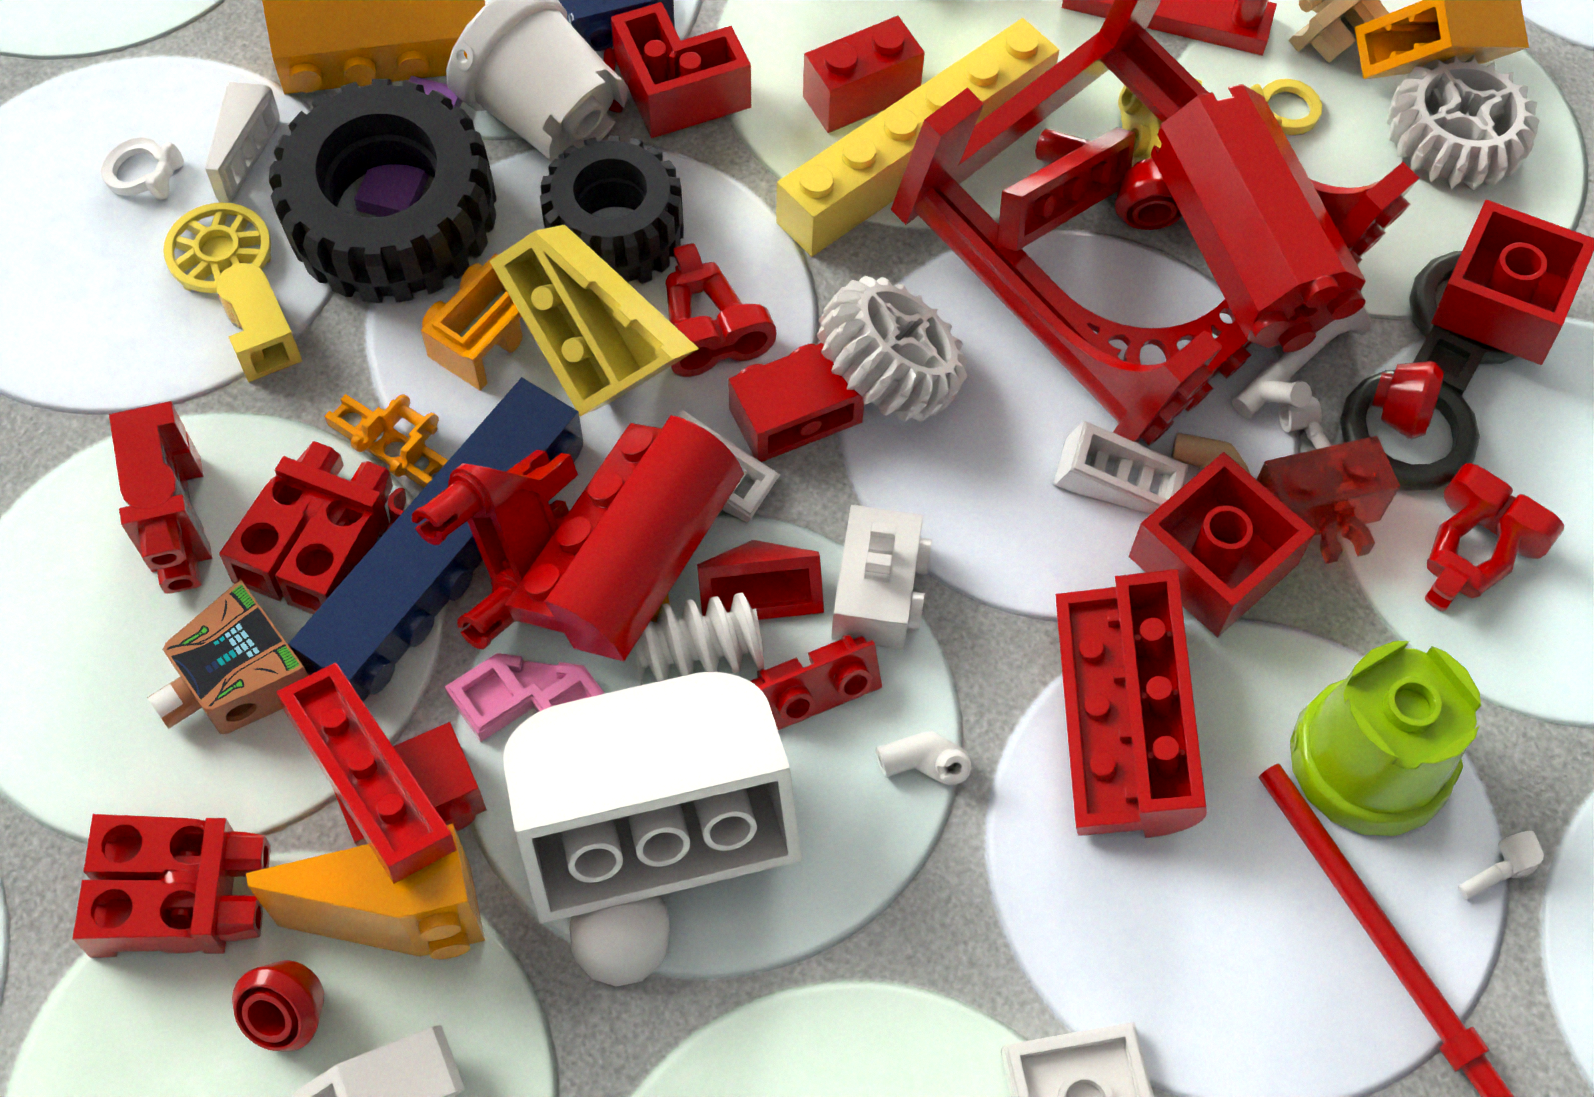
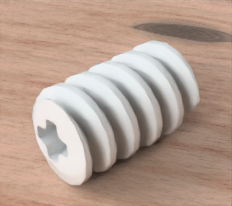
[634,593,764,686]

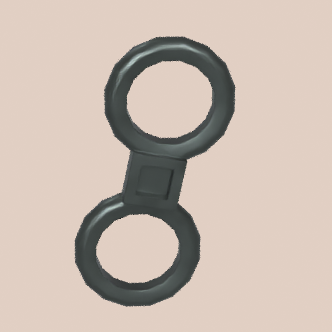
[1340,251,1518,491]

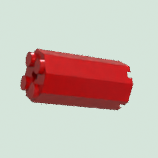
[1151,84,1366,353]

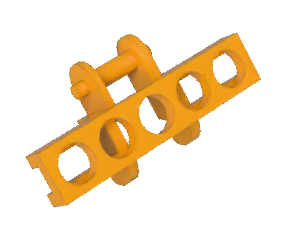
[324,394,448,488]

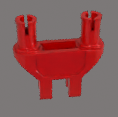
[411,450,578,649]

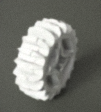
[1387,55,1540,191]
[817,276,968,422]

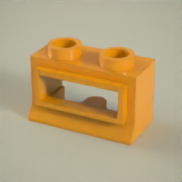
[421,253,523,391]

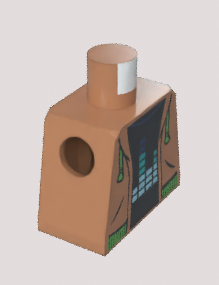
[147,580,308,734]

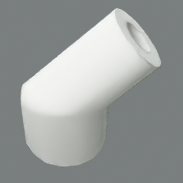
[876,731,971,785]

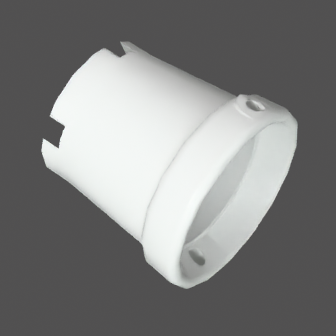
[446,0,628,162]

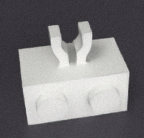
[831,505,932,650]

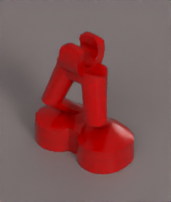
[665,243,777,377]
[1425,463,1564,611]

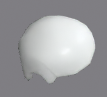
[569,896,670,987]

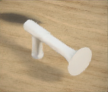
[1232,306,1371,418]

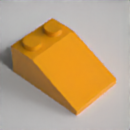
[246,824,485,959]

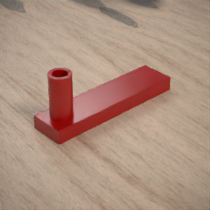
[1061,0,1277,56]
[997,127,1136,252]
[276,663,457,884]

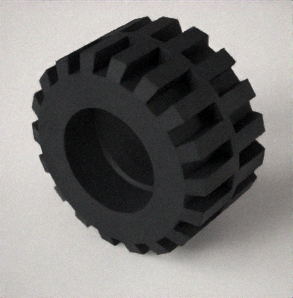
[540,135,684,284]

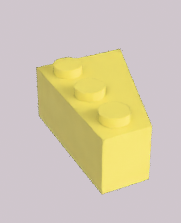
[489,225,699,416]

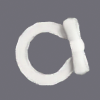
[101,137,184,200]

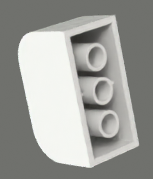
[503,672,802,924]

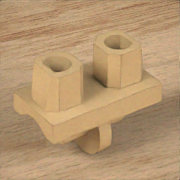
[1289,0,1389,63]

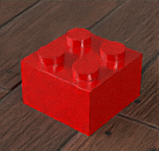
[1431,199,1594,365]
[1128,452,1316,638]

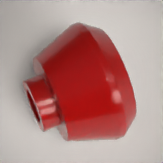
[1115,158,1182,230]
[1372,361,1444,440]
[232,960,324,1052]

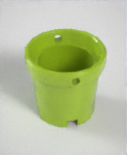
[1290,641,1481,836]

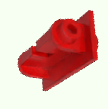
[750,634,882,730]

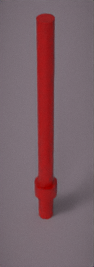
[1258,764,1514,1097]

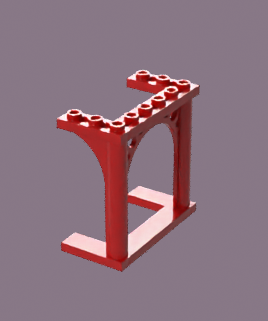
[891,0,1420,446]

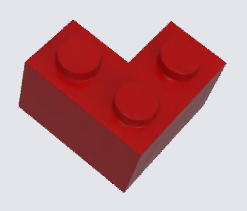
[611,2,752,139]

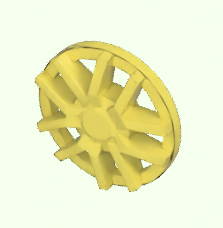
[163,202,272,293]

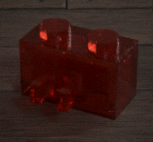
[1256,436,1400,564]

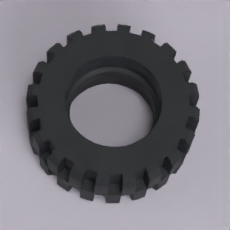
[269,79,497,303]

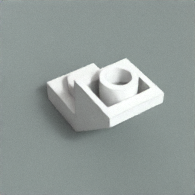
[292,1025,465,1097]

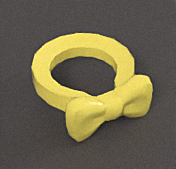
[1250,79,1322,135]

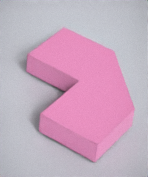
[445,653,605,742]

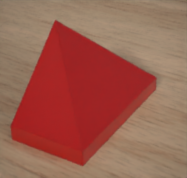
[697,540,824,620]

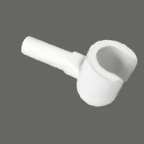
[1278,396,1343,471]
[1458,831,1544,900]

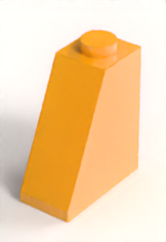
[1354,0,1529,79]

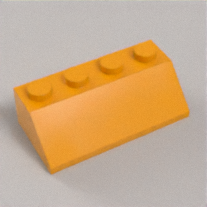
[262,0,487,94]

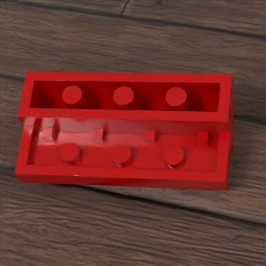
[505,415,744,662]
[1055,569,1207,838]

